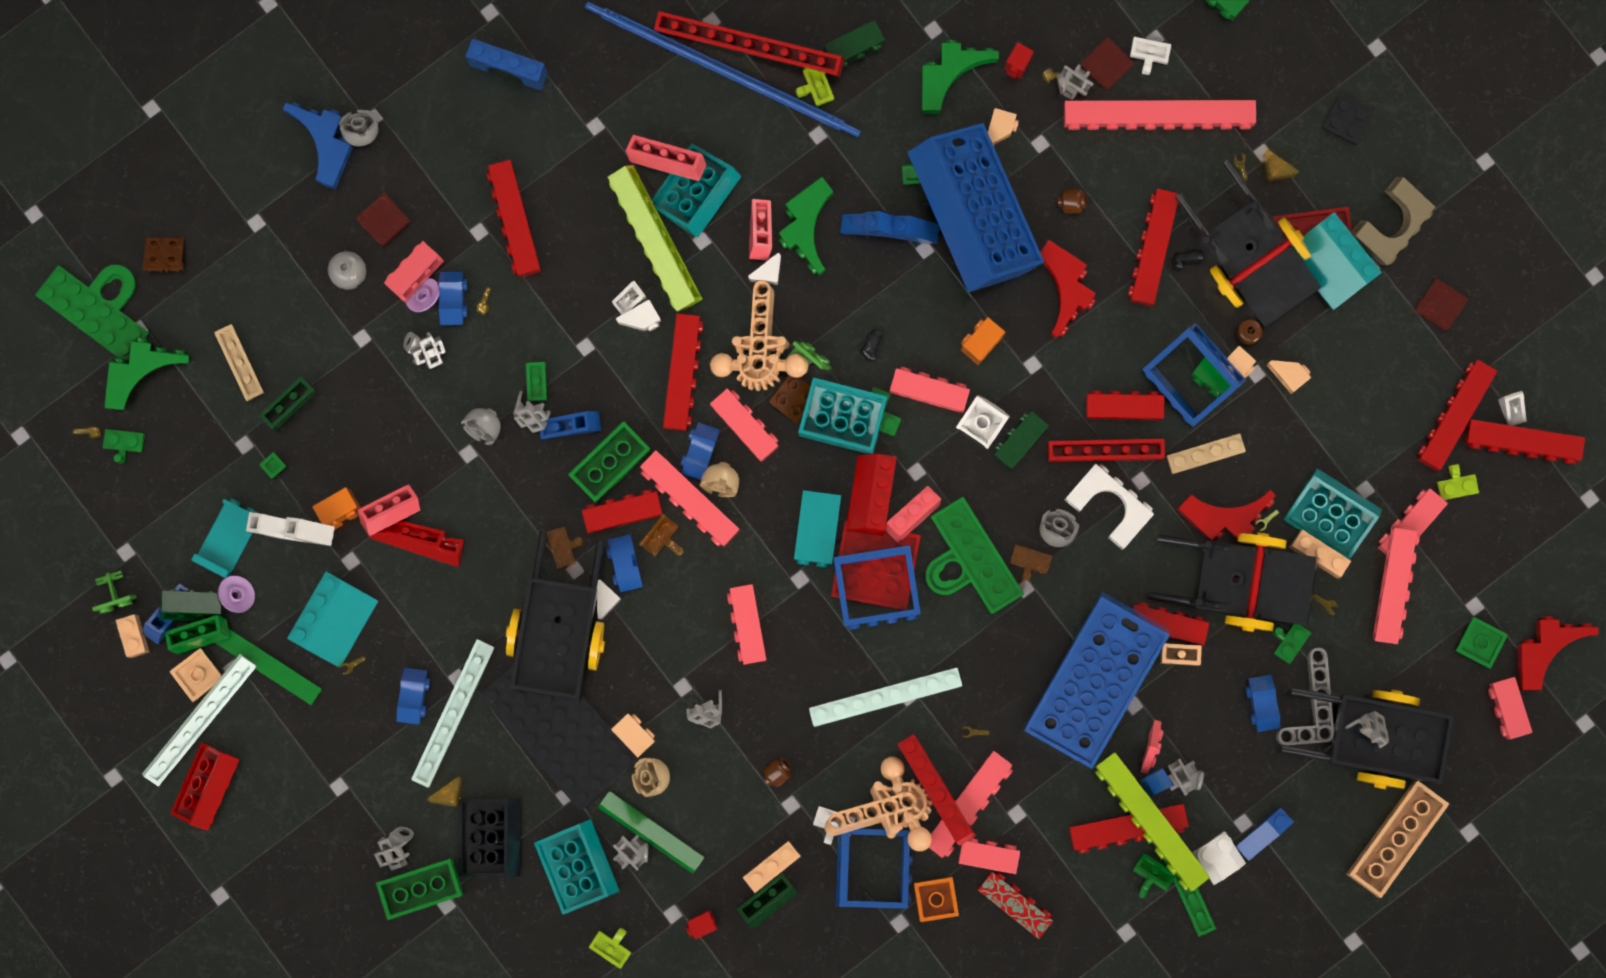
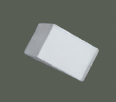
[748,253,781,285]
[612,281,647,315]
[1498,391,1527,426]
[597,580,621,619]

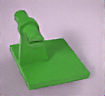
[780,341,832,372]
[92,570,137,614]

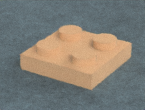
[169,648,222,702]

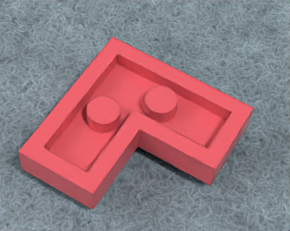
[1140,720,1164,775]

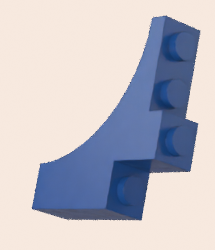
[283,102,353,190]
[840,211,939,244]

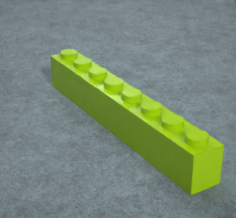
[608,165,703,311]
[1095,752,1210,892]

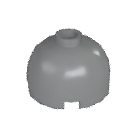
[339,110,378,146]
[328,251,367,290]
[461,408,501,445]
[1039,509,1079,547]

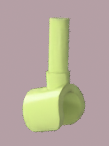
[1255,510,1279,531]

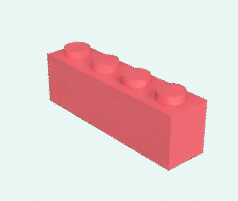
[626,135,706,181]
[889,367,970,413]
[710,389,778,462]
[1377,489,1448,555]
[727,584,767,665]

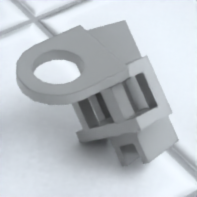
[1056,64,1093,100]
[403,332,446,369]
[513,391,550,433]
[687,690,722,728]
[1345,711,1389,748]
[1167,759,1204,796]
[374,827,414,871]
[613,835,648,870]

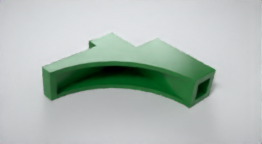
[922,40,999,114]
[778,177,834,276]
[105,337,189,410]

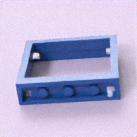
[1142,323,1246,427]
[833,546,921,630]
[835,828,912,909]

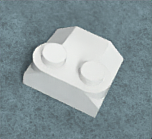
[956,395,1010,449]
[1192,831,1246,885]

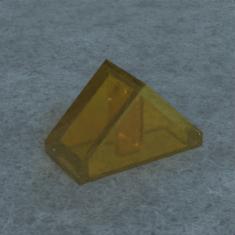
[1263,149,1299,182]
[427,776,463,807]

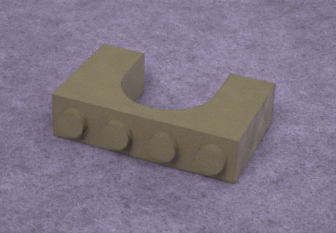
[1350,177,1435,265]

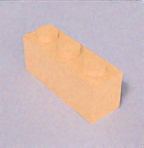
[1289,530,1351,579]
[743,841,801,893]

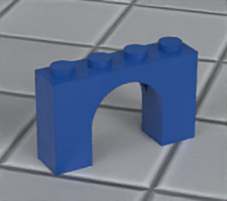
[466,39,548,90]

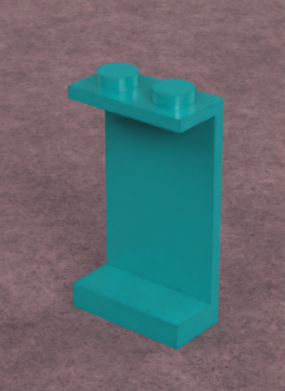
[794,490,841,568]
[192,498,258,578]

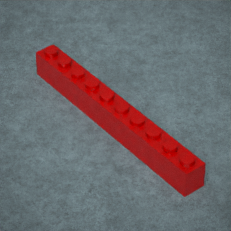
[654,11,845,77]

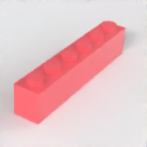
[640,450,740,547]
[1373,525,1420,644]
[929,751,1013,858]

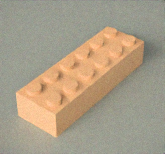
[1346,781,1449,898]

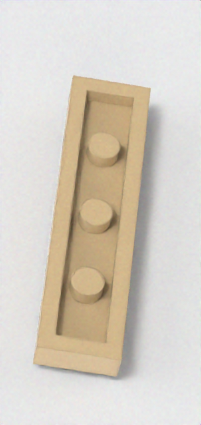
[214,324,265,402]
[1166,434,1246,474]

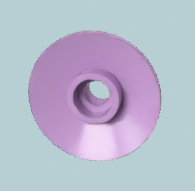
[406,278,439,312]
[218,576,255,613]

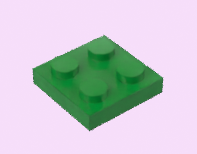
[1455,617,1508,669]

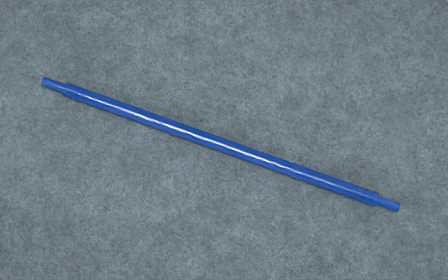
[585,1,861,137]

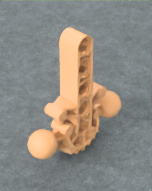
[710,280,809,391]
[824,757,932,851]

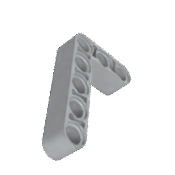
[1276,648,1334,745]

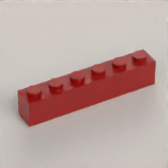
[486,160,541,278]
[1128,189,1179,307]
[663,314,703,432]
[1418,360,1497,472]
[1464,420,1585,464]
[1047,439,1165,462]
[898,734,976,846]
[1069,804,1189,854]

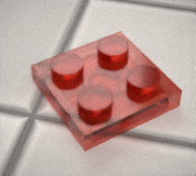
[1080,37,1134,91]
[356,193,410,247]
[1415,278,1469,331]

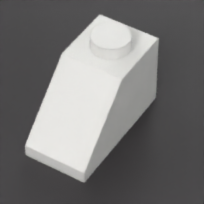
[616,300,661,331]

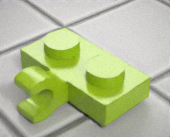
[795,69,834,107]
[1436,464,1479,500]
[589,928,632,969]

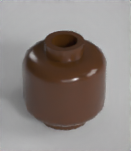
[1058,189,1087,214]
[1236,319,1262,345]
[763,758,792,787]

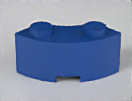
[439,272,467,325]
[680,423,720,480]
[606,534,643,592]
[397,668,430,725]
[1246,675,1280,732]

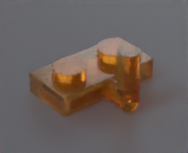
[639,515,683,557]
[547,527,583,569]
[1010,545,1052,582]

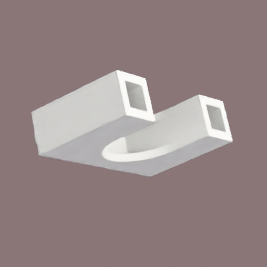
[1065,464,1154,550]
[246,512,334,546]

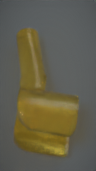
[1042,68,1062,82]
[1234,153,1248,181]
[477,287,491,315]
[73,427,101,439]
[1313,594,1339,615]
[339,656,366,675]
[962,726,989,738]

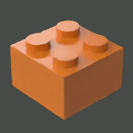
[961,317,1005,365]
[312,487,361,530]
[913,876,959,922]

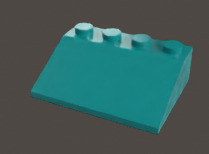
[652,143,741,238]
[1294,212,1382,310]
[798,378,888,454]
[1283,468,1382,560]
[287,572,379,668]
[534,819,620,915]

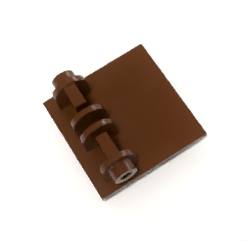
[142,237,184,272]
[768,375,811,424]

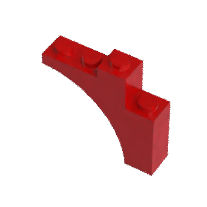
[1040,240,1096,339]
[1177,490,1276,543]
[1518,616,1599,690]

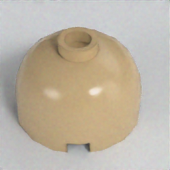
[700,462,739,497]
[632,758,670,797]

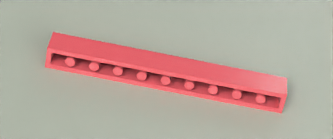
[1064,100,1256,130]

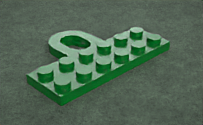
[35,265,150,363]
[925,497,1024,615]

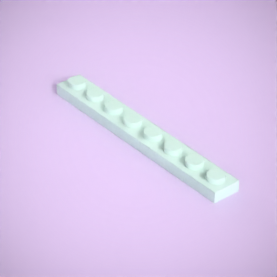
[411,639,495,788]
[142,654,256,786]
[809,668,962,727]

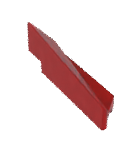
[370,521,464,567]

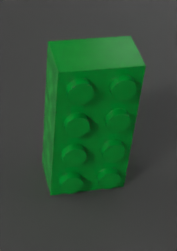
[568,421,651,504]
[376,858,464,920]

